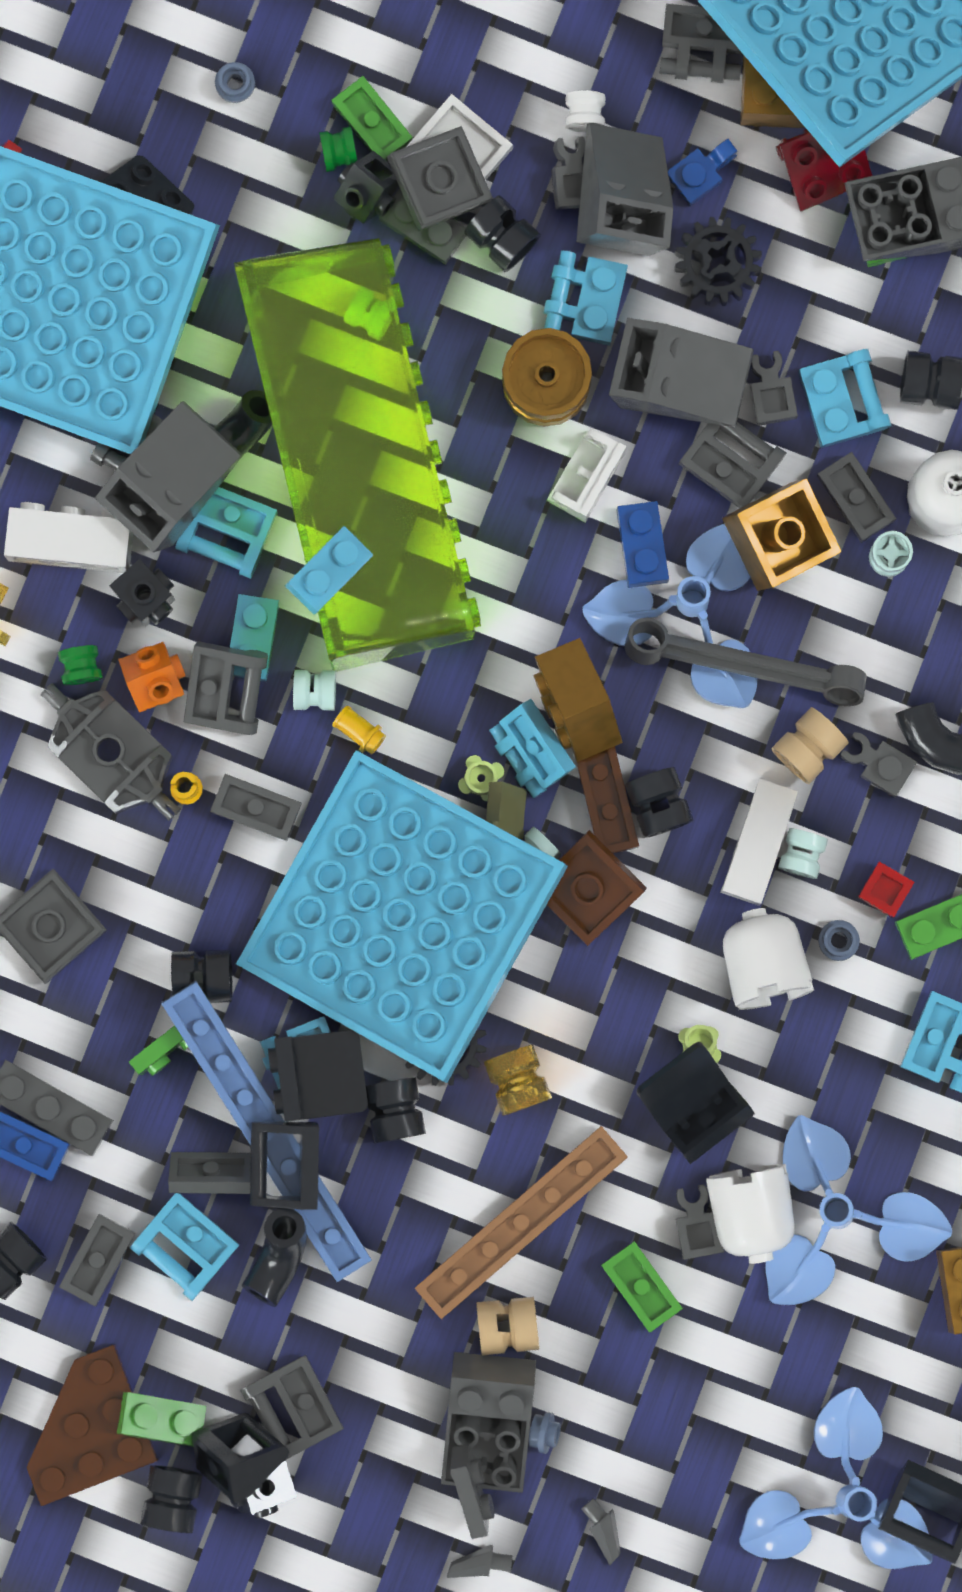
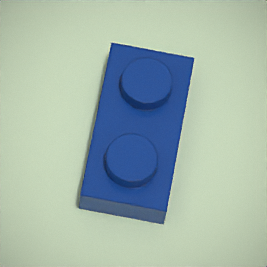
[616,501,669,588]
[0,1111,71,1181]

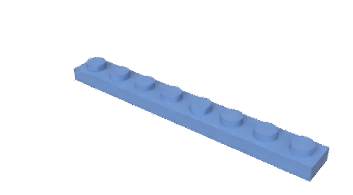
[161,981,372,1282]

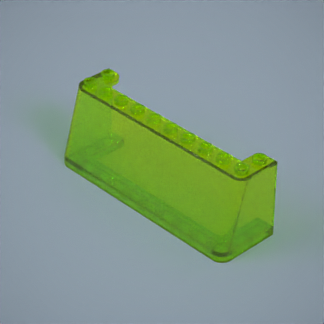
[234,238,481,672]

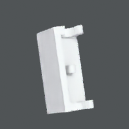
[547,428,627,523]

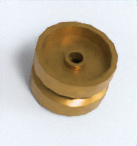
[502,328,592,427]

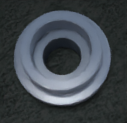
[215,62,255,103]
[818,920,860,961]
[529,1412,561,1454]

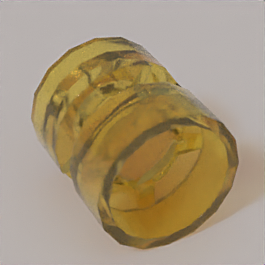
[484,1044,552,1116]

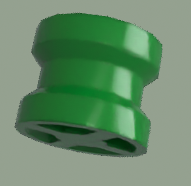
[319,126,357,172]
[57,645,103,686]

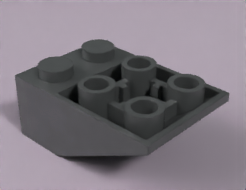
[576,123,673,256]
[844,157,962,261]
[609,318,754,428]
[95,401,243,552]
[441,1352,536,1493]

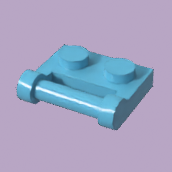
[798,349,892,448]
[175,487,278,579]
[130,1193,240,1301]

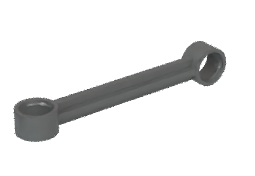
[625,618,867,706]

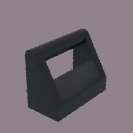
[250,1121,319,1210]
[191,1413,289,1503]
[878,1459,962,1564]

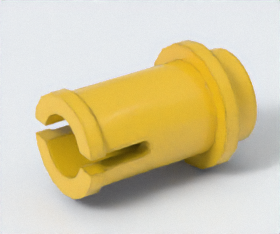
[332,706,386,755]
[170,772,203,805]

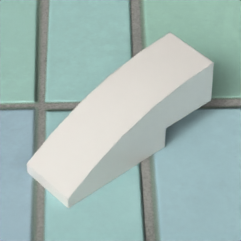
[720,778,798,906]

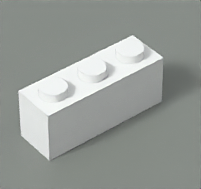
[4,502,133,573]

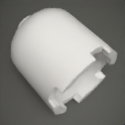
[907,450,962,536]
[723,908,814,1010]
[706,1164,795,1264]

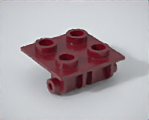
[775,129,872,212]

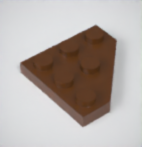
[26,1344,158,1506]

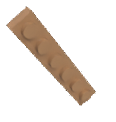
[414,1126,628,1319]

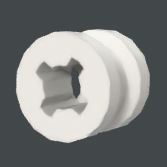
[565,90,605,132]

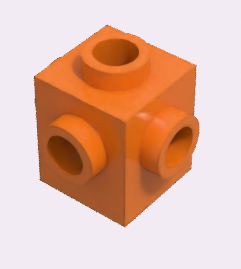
[118,641,186,713]

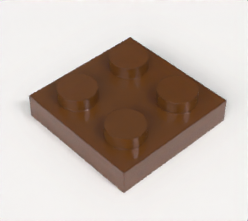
[547,830,647,946]

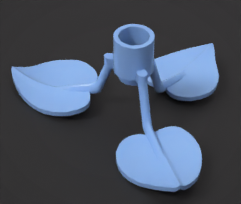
[582,524,758,708]
[765,1115,952,1305]
[739,1387,933,1569]

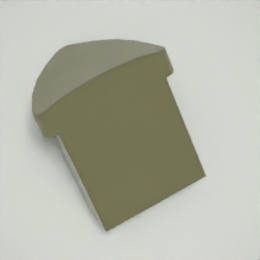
[486,781,527,839]

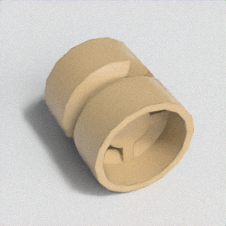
[771,707,849,785]
[476,1296,539,1355]

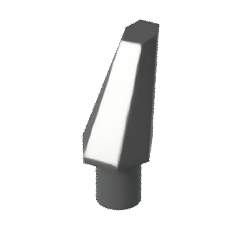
[581,1498,621,1565]
[447,1545,513,1578]

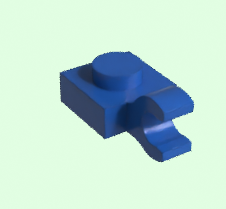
[668,139,738,207]

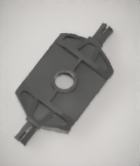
[40,683,181,821]

